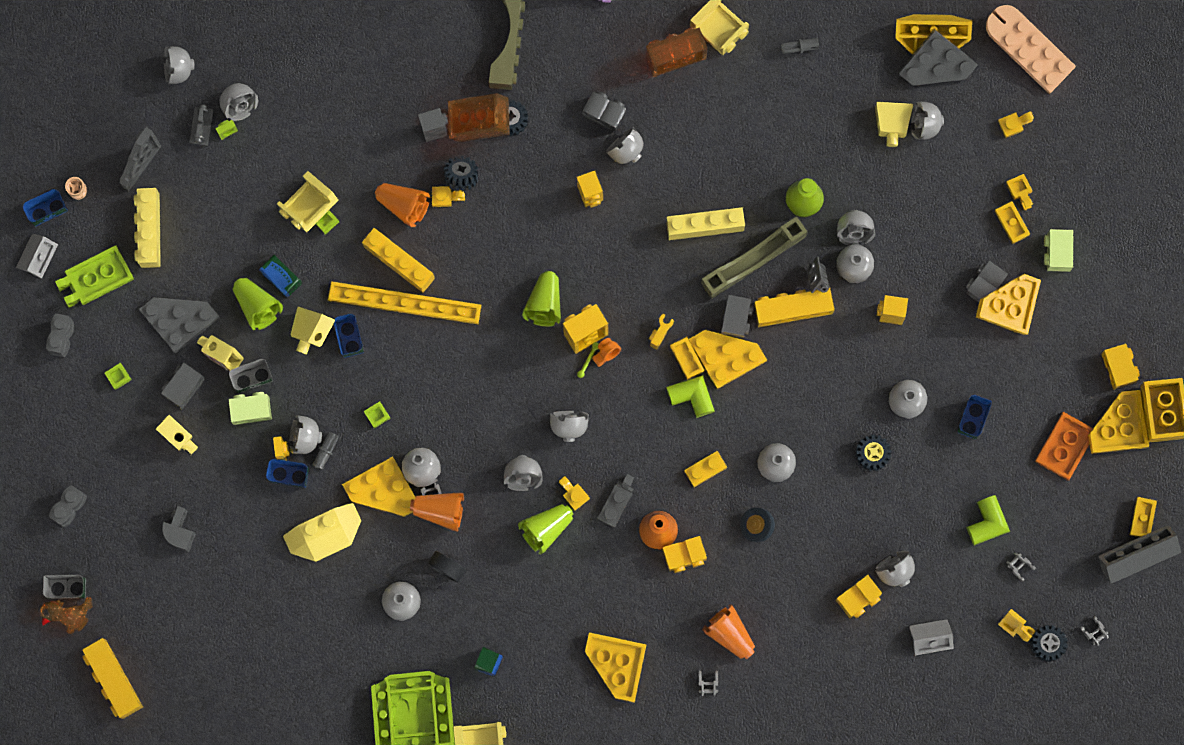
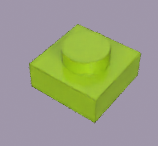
[216,120,238,140]
[316,210,339,234]
[105,363,132,390]
[364,401,391,429]

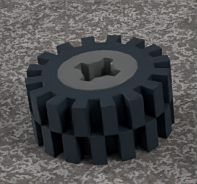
[444,156,478,192]

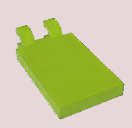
[55,245,134,308]

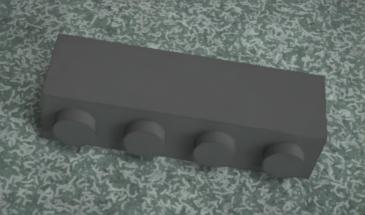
[1098,525,1181,584]

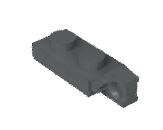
[597,474,634,528]

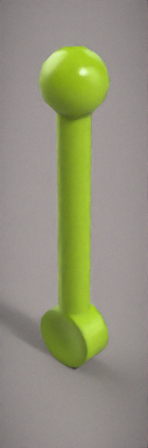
[577,342,599,378]

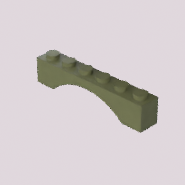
[489,0,525,90]
[701,216,807,299]

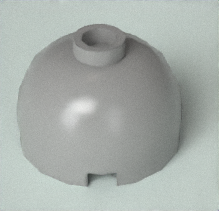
[164,46,194,84]
[219,83,259,121]
[910,102,944,140]
[606,127,644,164]
[837,210,875,245]
[836,244,874,283]
[888,380,927,419]
[550,411,589,442]
[289,415,322,454]
[757,443,796,482]
[402,448,441,487]
[504,455,543,491]
[875,550,915,587]
[382,581,421,621]

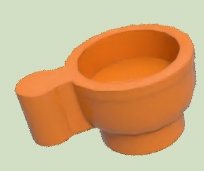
[592,338,621,367]

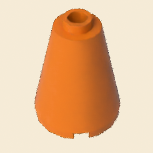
[375,183,430,227]
[410,493,464,531]
[639,511,678,549]
[702,604,755,659]

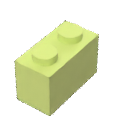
[1044,229,1073,272]
[229,392,272,425]

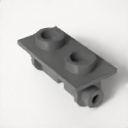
[189,105,214,146]
[807,256,830,293]

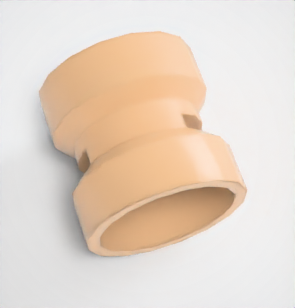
[65,177,87,200]

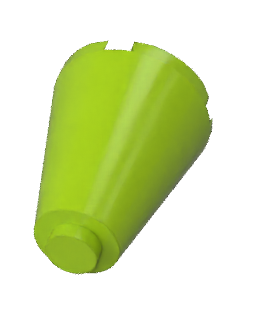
[786,178,824,217]
[522,271,561,327]
[233,278,283,330]
[518,504,573,555]

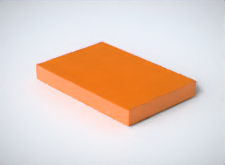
[1034,412,1093,481]

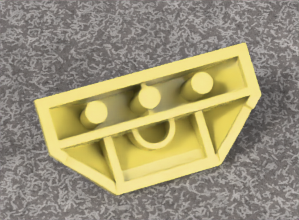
[283,503,361,562]

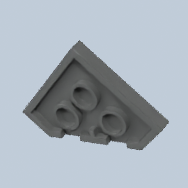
[898,29,978,86]
[120,127,161,192]
[139,297,220,354]

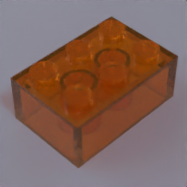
[646,27,707,77]
[448,93,510,142]

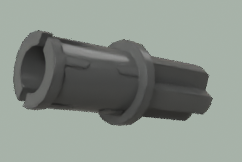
[781,37,819,54]
[312,432,339,470]

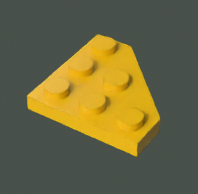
[976,274,1041,335]
[688,330,767,389]
[1088,390,1149,454]
[342,457,415,517]
[585,633,646,703]

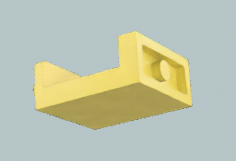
[690,0,749,55]
[277,171,338,232]
[454,722,506,745]

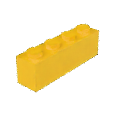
[362,228,435,293]
[754,288,834,327]
[82,638,143,719]

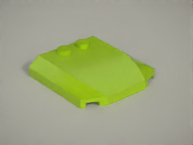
[371,671,455,745]

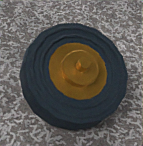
[740,507,775,542]

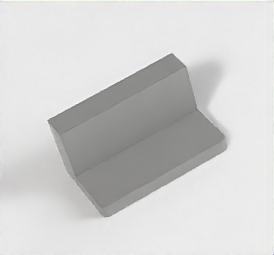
[16,234,58,278]
[910,620,954,656]

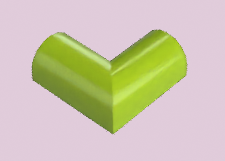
[666,375,715,418]
[966,495,1010,546]

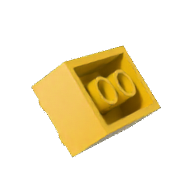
[563,304,608,354]
[1140,378,1184,442]

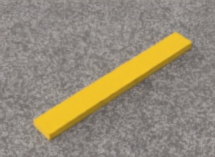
[328,282,481,324]

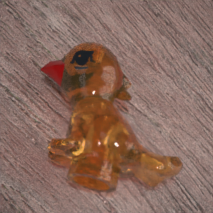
[40,596,93,634]

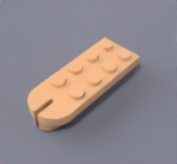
[986,5,1076,94]

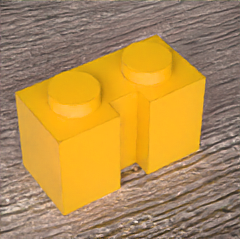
[577,171,603,207]
[877,295,908,325]
[1101,344,1140,390]
[662,536,707,573]
[836,575,882,618]

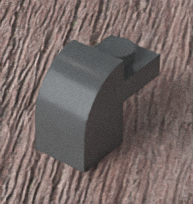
[163,506,196,552]

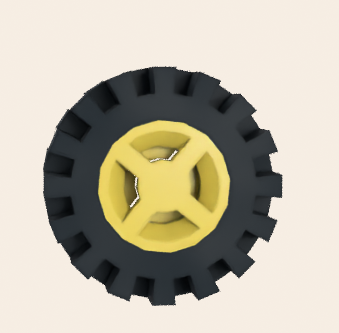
[855,435,891,471]

